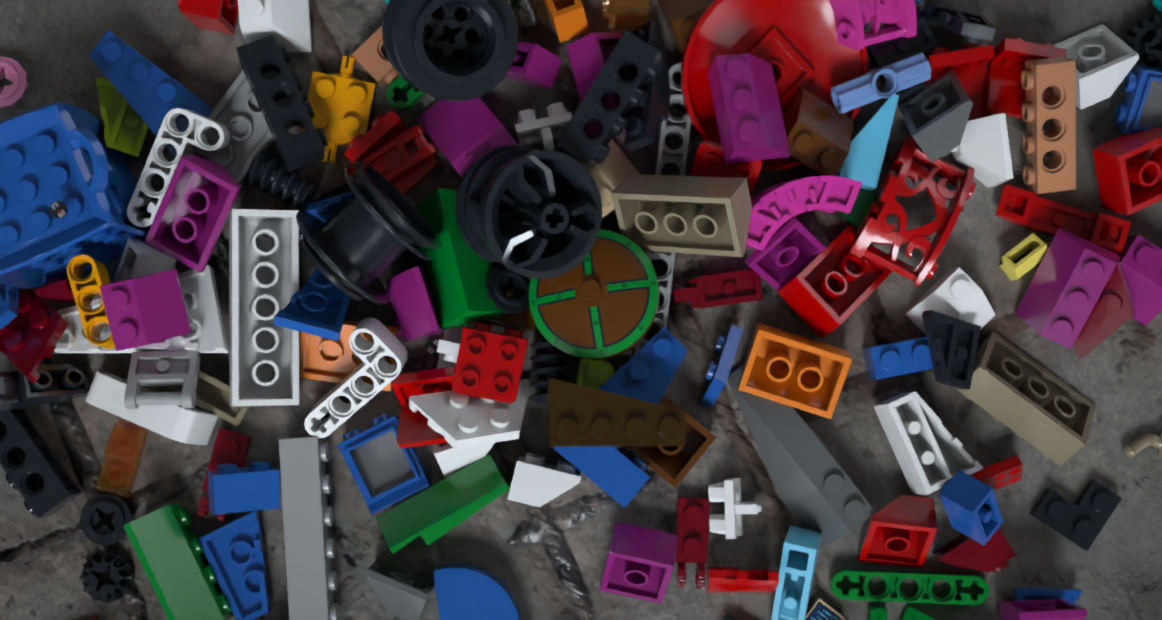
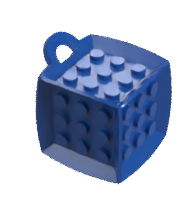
[0,102,151,288]

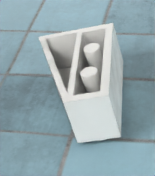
[873,391,983,495]

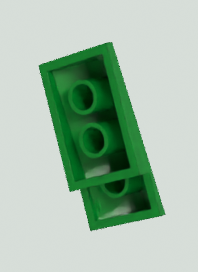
[415,188,505,330]
[376,454,512,554]

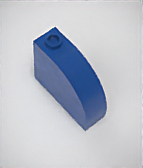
[433,563,522,620]

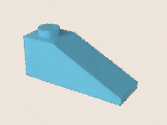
[835,94,899,191]
[771,525,822,620]

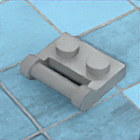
[124,351,201,409]

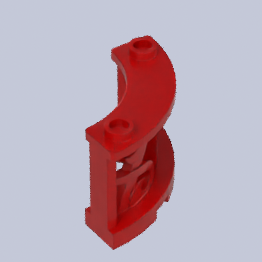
[850,134,976,286]

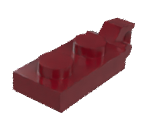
[672,269,763,309]

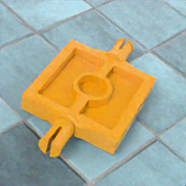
[301,56,376,164]

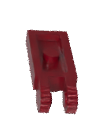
[197,428,252,522]
[675,497,710,589]

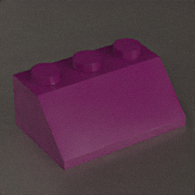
[566,33,628,137]
[707,53,790,164]
[144,152,241,273]
[1015,228,1121,350]

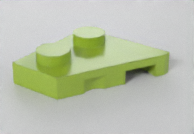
[96,76,149,158]

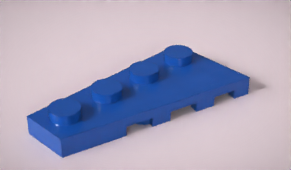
[89,30,214,158]

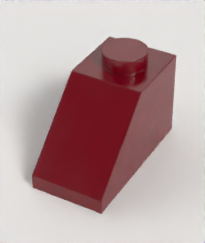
[932,528,1016,573]

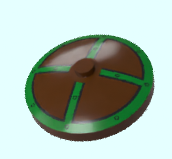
[529,229,660,360]

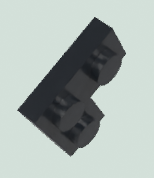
[866,17,939,103]
[1030,479,1122,551]

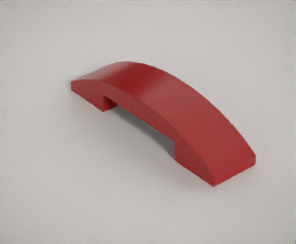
[995,184,1132,253]

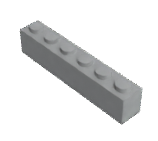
[279,436,339,620]

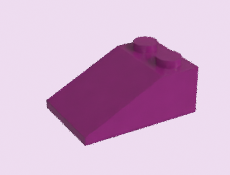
[415,97,518,178]

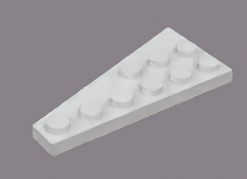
[53,265,229,353]

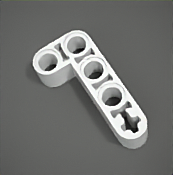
[127,108,230,227]
[304,318,408,438]
[85,370,218,445]

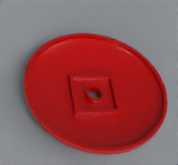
[681,0,868,170]

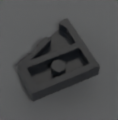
[922,4,996,44]
[922,310,981,390]

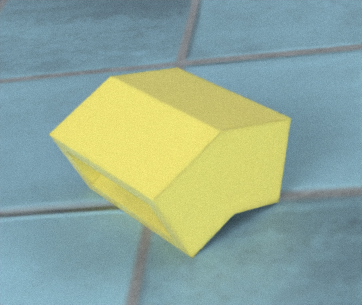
[999,233,1048,281]

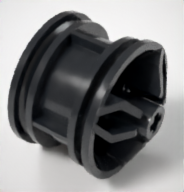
[455,144,602,279]

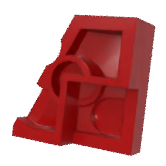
[706,567,779,593]

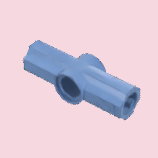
[830,52,931,114]

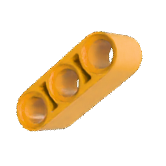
[67,254,115,349]

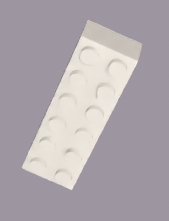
[229,209,299,406]

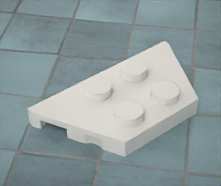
[409,379,530,449]

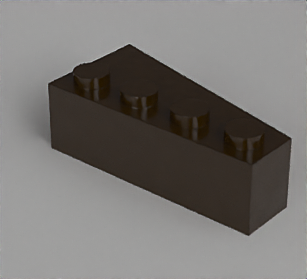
[547,378,686,448]

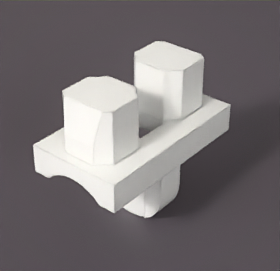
[515,102,572,152]
[708,478,762,539]

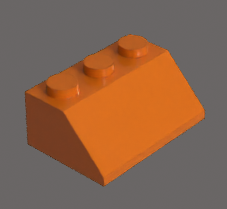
[738,322,852,419]

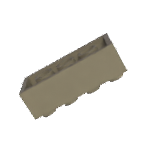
[611,174,752,257]
[956,331,1096,466]

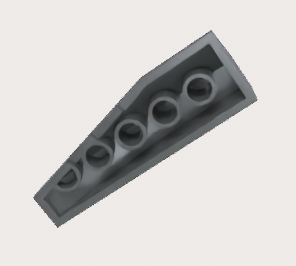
[727,364,876,549]

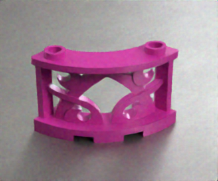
[829,0,917,50]
[746,175,862,251]

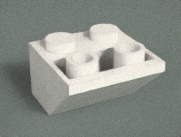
[507,453,581,507]

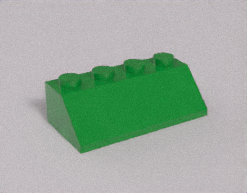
[123,502,233,620]

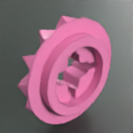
[0,57,29,108]

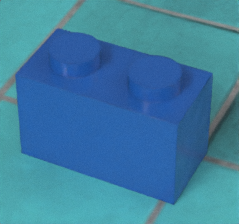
[862,336,933,380]
[208,461,281,515]
[939,470,1003,546]

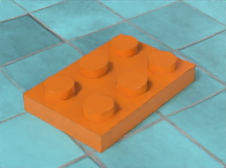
[299,320,398,391]

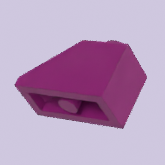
[506,42,562,89]

